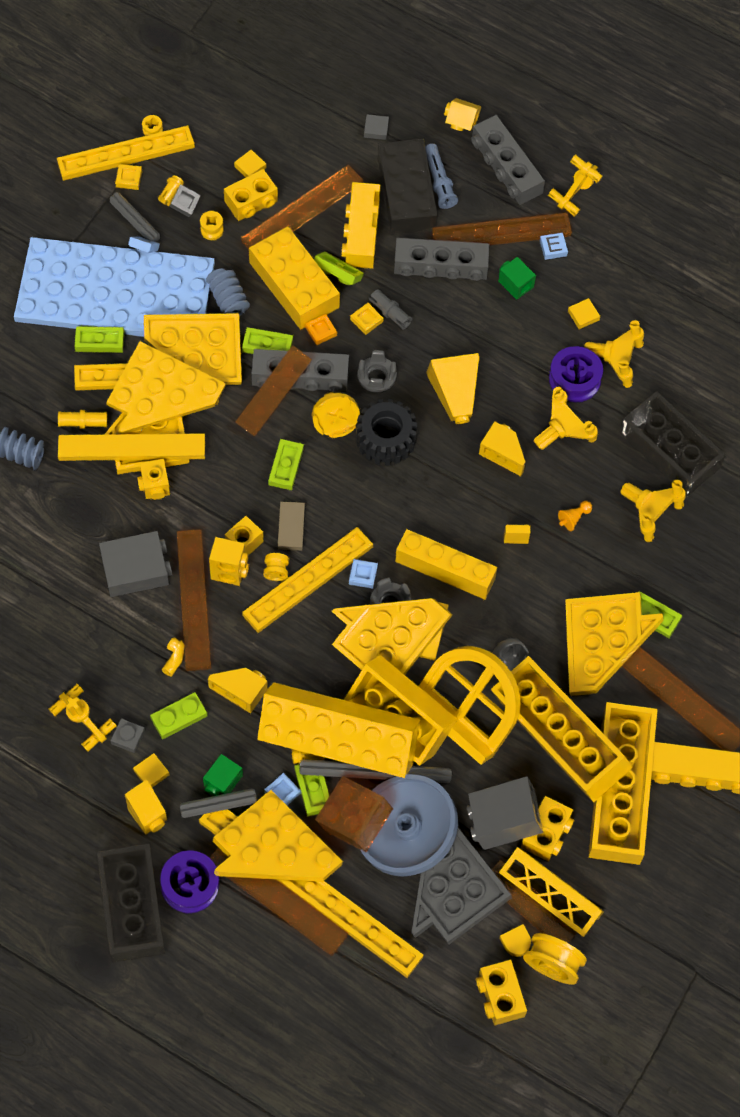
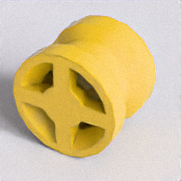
[200,211,224,241]
[263,553,289,581]

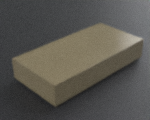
[278,502,305,551]

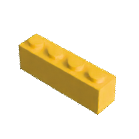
[395,529,497,600]
[651,742,740,794]

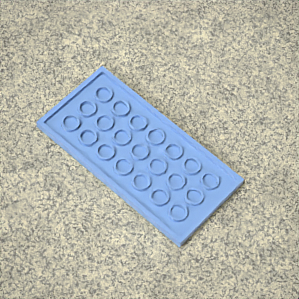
[14,237,215,337]

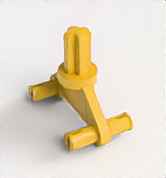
[548,154,603,217]
[584,320,644,388]
[534,387,598,450]
[620,480,686,542]
[48,683,117,752]

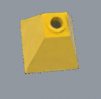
[427,353,479,424]

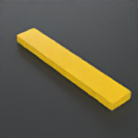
[57,125,195,181]
[58,434,205,461]
[242,527,373,633]

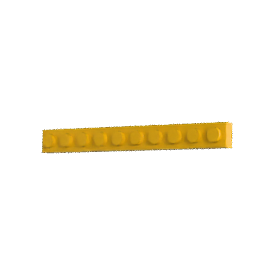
[199,809,424,978]

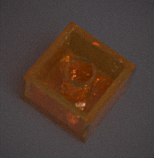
[315,776,393,852]

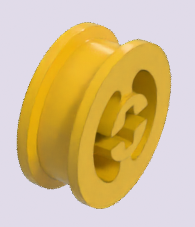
[523,933,587,984]

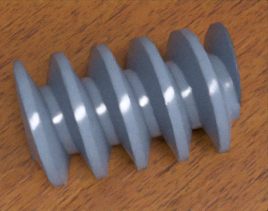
[206,268,250,317]
[0,427,44,470]

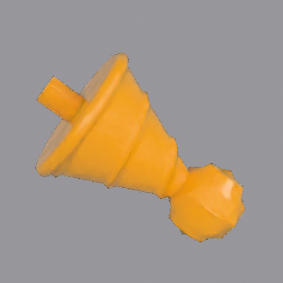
[558,501,592,531]

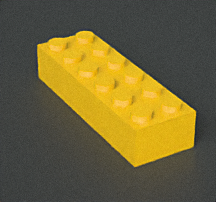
[491,656,632,802]
[257,682,420,778]
[588,702,657,865]

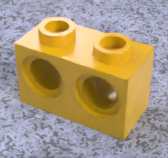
[224,169,278,221]
[209,537,249,586]
[521,796,574,862]
[476,960,527,1026]

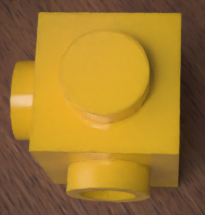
[444,98,482,131]
[137,459,170,500]

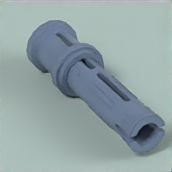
[423,144,458,209]

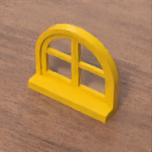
[418,646,520,765]

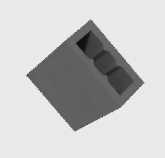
[99,531,172,597]
[467,777,543,850]

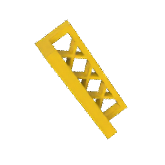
[499,847,604,937]

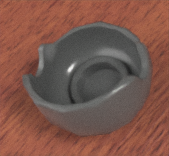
[492,638,529,671]

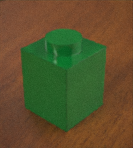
[498,257,536,300]
[203,754,243,796]

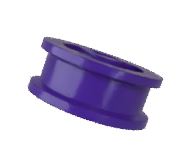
[549,346,603,402]
[160,851,219,913]

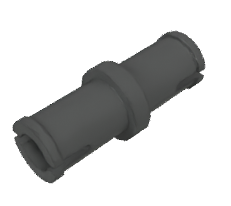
[369,289,412,330]

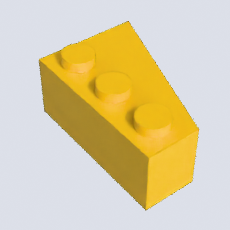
[342,182,380,269]

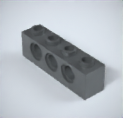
[471,115,545,205]
[394,238,489,281]
[252,349,349,392]

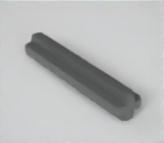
[110,192,160,242]
[180,788,257,818]

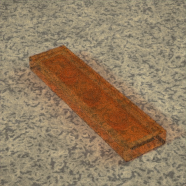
[235,346,312,437]
[491,860,577,943]

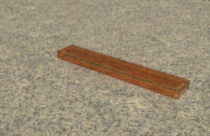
[241,165,363,249]
[432,213,572,245]
[177,530,211,671]
[622,647,740,752]
[210,847,348,956]

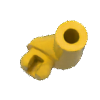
[162,638,185,677]

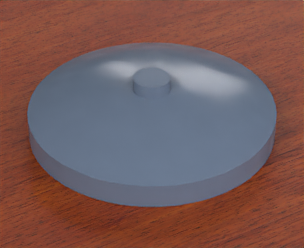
[355,774,458,876]

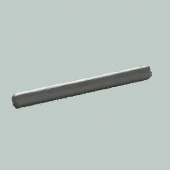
[299,759,452,783]

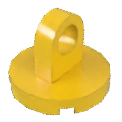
[312,392,360,438]

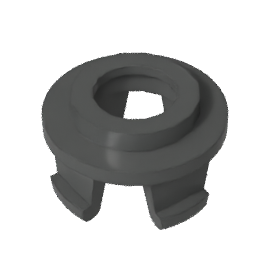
[357,350,397,392]
[370,578,411,605]

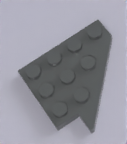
[412,828,512,945]

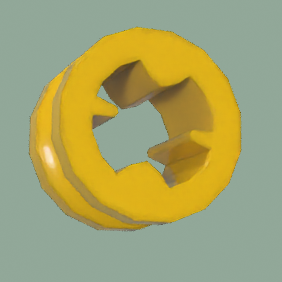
[142,115,163,136]

